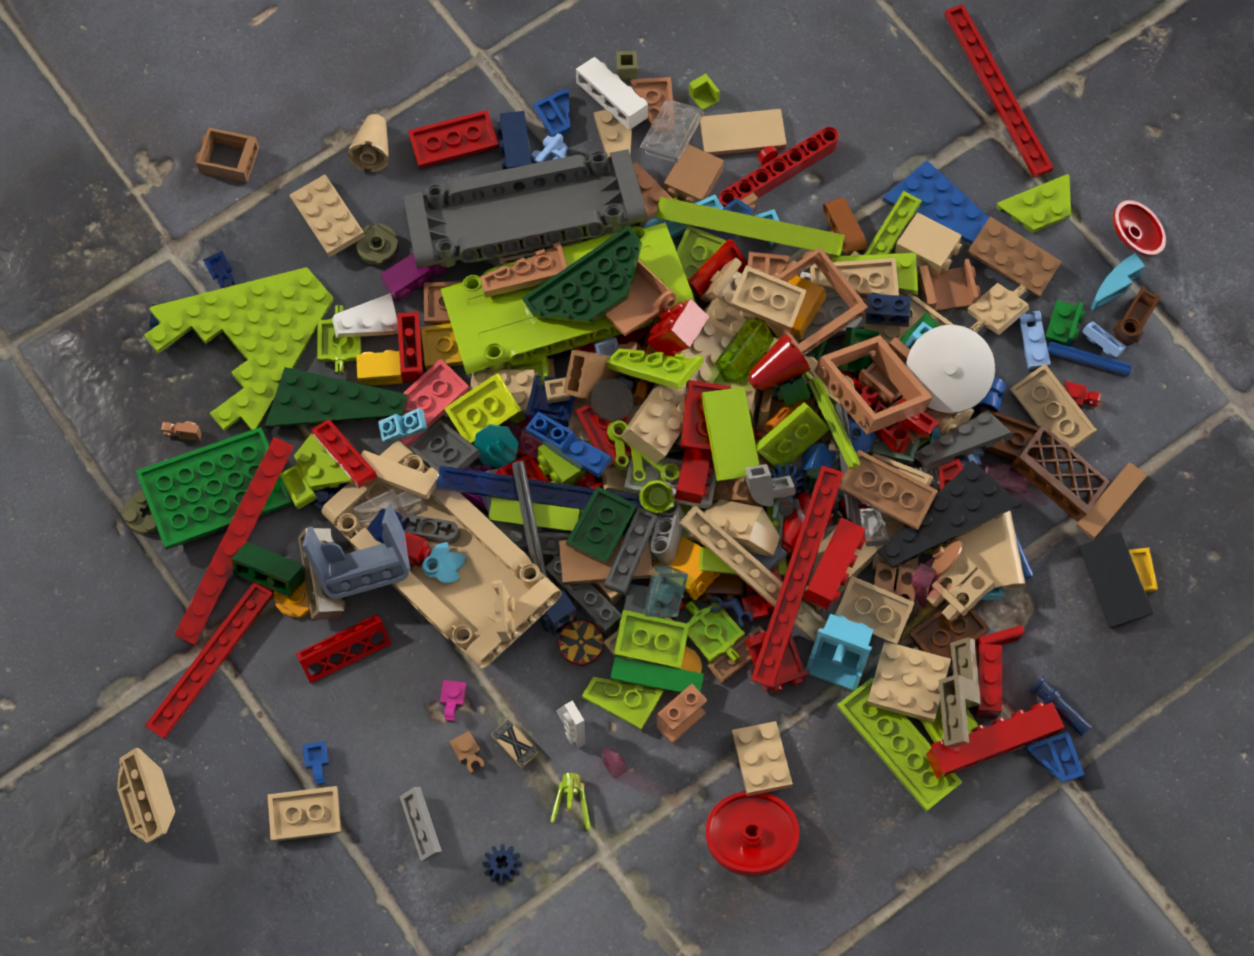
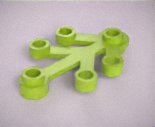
[607,421,680,483]

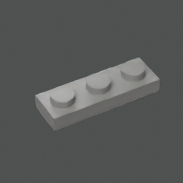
[399,787,442,861]

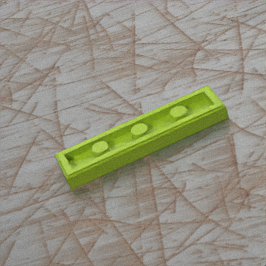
[864,191,922,255]
[489,498,580,531]

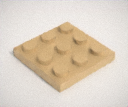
[867,641,951,723]

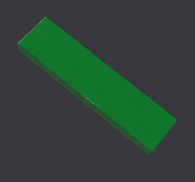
[610,656,704,693]

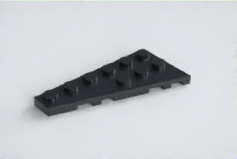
[877,460,1021,569]

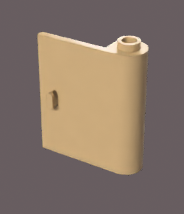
[948,510,1025,590]

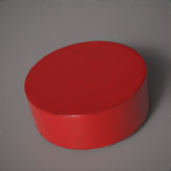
[757,146,779,166]

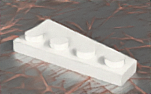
[556,700,586,749]

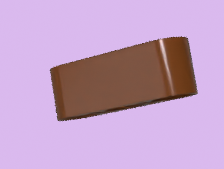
[823,197,867,256]

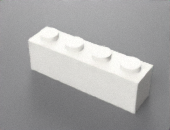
[576,57,648,130]

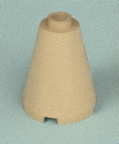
[348,114,389,172]

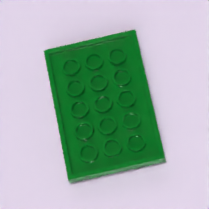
[136,427,292,550]

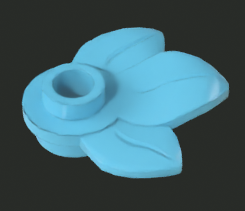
[422,542,466,583]

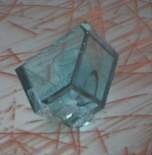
[643,565,688,617]

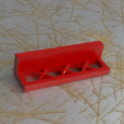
[296,614,392,684]

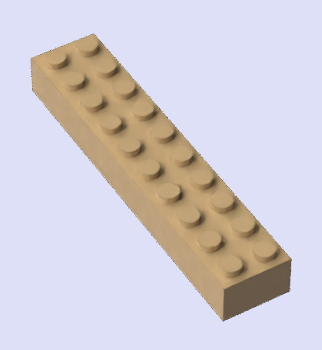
[620,271,755,464]

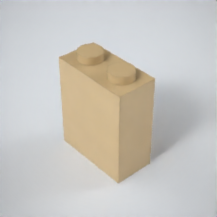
[895,212,962,277]

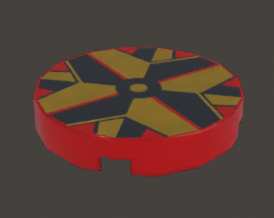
[558,621,603,666]

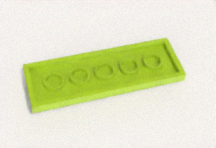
[837,677,962,812]

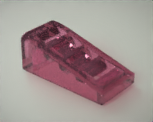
[911,564,936,608]
[602,747,628,779]

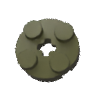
[356,224,399,267]
[123,490,158,535]

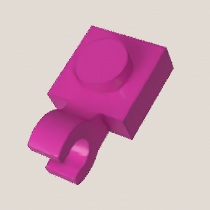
[440,680,466,721]

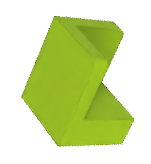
[689,74,720,111]

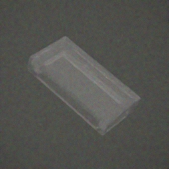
[860,508,889,547]

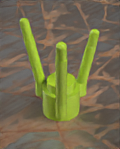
[550,773,590,830]

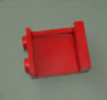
[745,630,809,693]

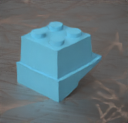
[806,614,873,692]

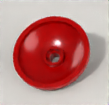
[1113,200,1166,257]

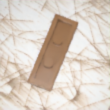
[707,625,765,685]

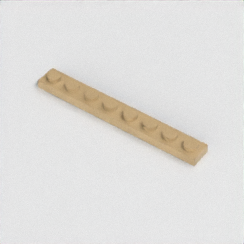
[679,506,827,640]

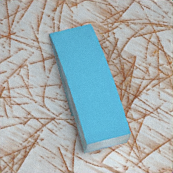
[1091,253,1145,311]

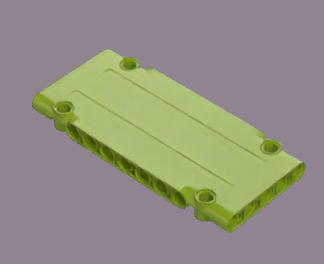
[440,222,695,375]

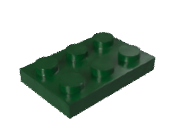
[566,486,637,565]

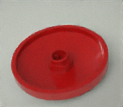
[705,791,799,877]

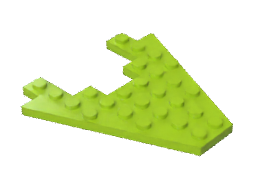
[144,267,334,431]

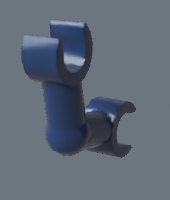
[709,596,753,628]

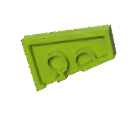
[582,677,664,731]

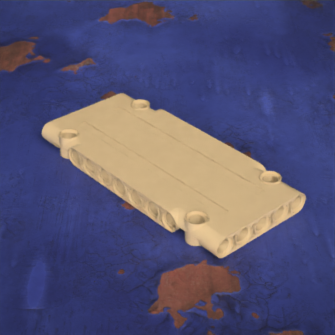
[321,441,562,668]

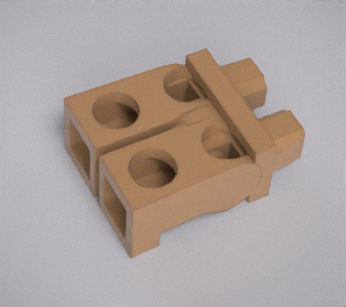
[873,563,920,625]

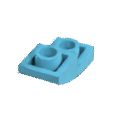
[379,408,427,442]

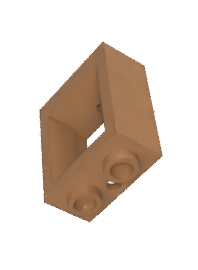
[195,127,259,183]

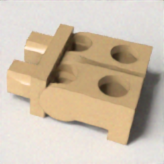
[927,553,996,622]

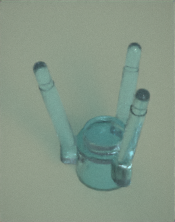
[772,495,805,548]

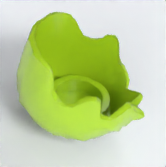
[639,480,675,513]

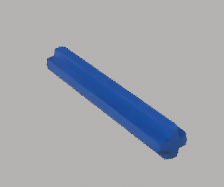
[1048,342,1132,376]

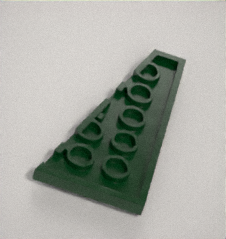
[265,367,409,429]

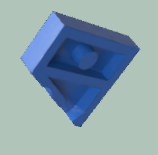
[533,88,570,137]

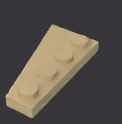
[810,258,899,296]

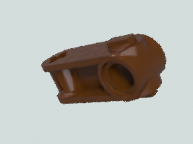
[1113,286,1162,345]

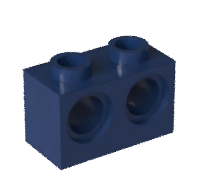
[866,293,911,327]
[540,591,576,636]

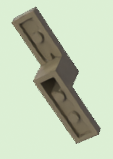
[939,637,981,748]

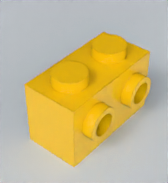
[356,350,403,386]

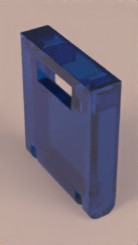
[525,375,576,427]

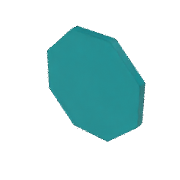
[474,424,519,468]

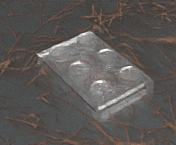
[639,99,704,163]

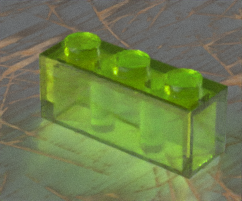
[715,319,774,384]

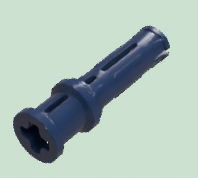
[1029,676,1092,736]

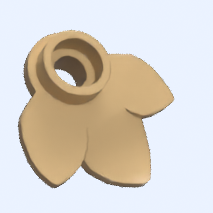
[938,409,974,436]

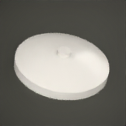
[906,325,995,413]

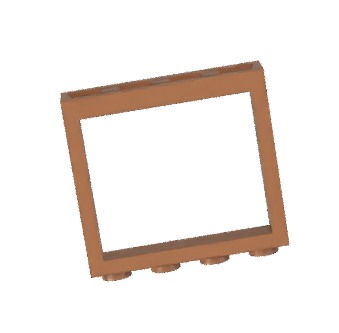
[766,247,868,356]
[814,335,933,435]

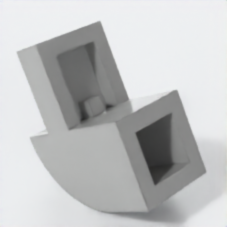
[745,464,795,506]

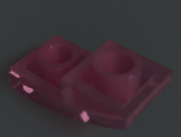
[503,420,542,458]

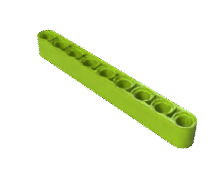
[656,197,845,256]

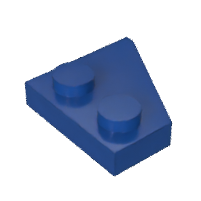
[1026,732,1085,784]

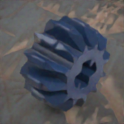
[770,461,805,500]
[482,844,522,885]

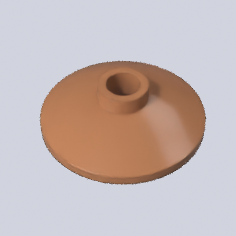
[929,539,963,577]

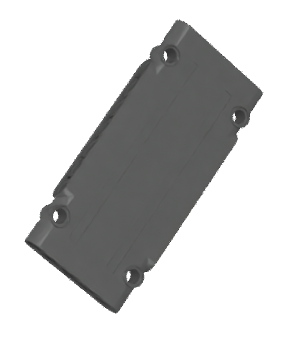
[403,149,648,269]

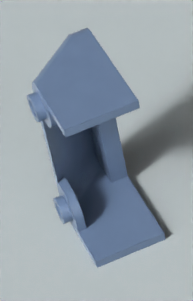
[302,504,410,599]

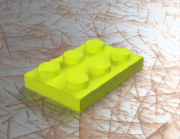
[444,373,521,444]

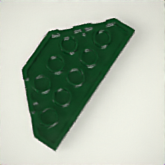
[522,225,642,324]

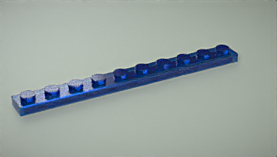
[436,465,658,518]

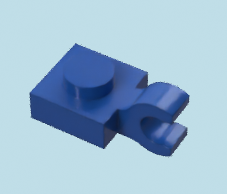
[302,741,329,785]

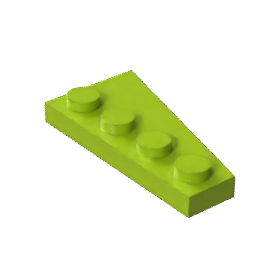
[831,253,918,295]
[606,349,704,390]

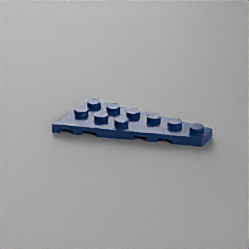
[882,161,989,243]

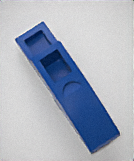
[525,412,612,477]

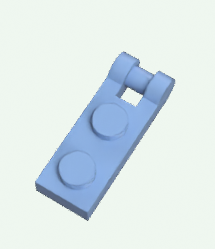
[1018,311,1051,370]

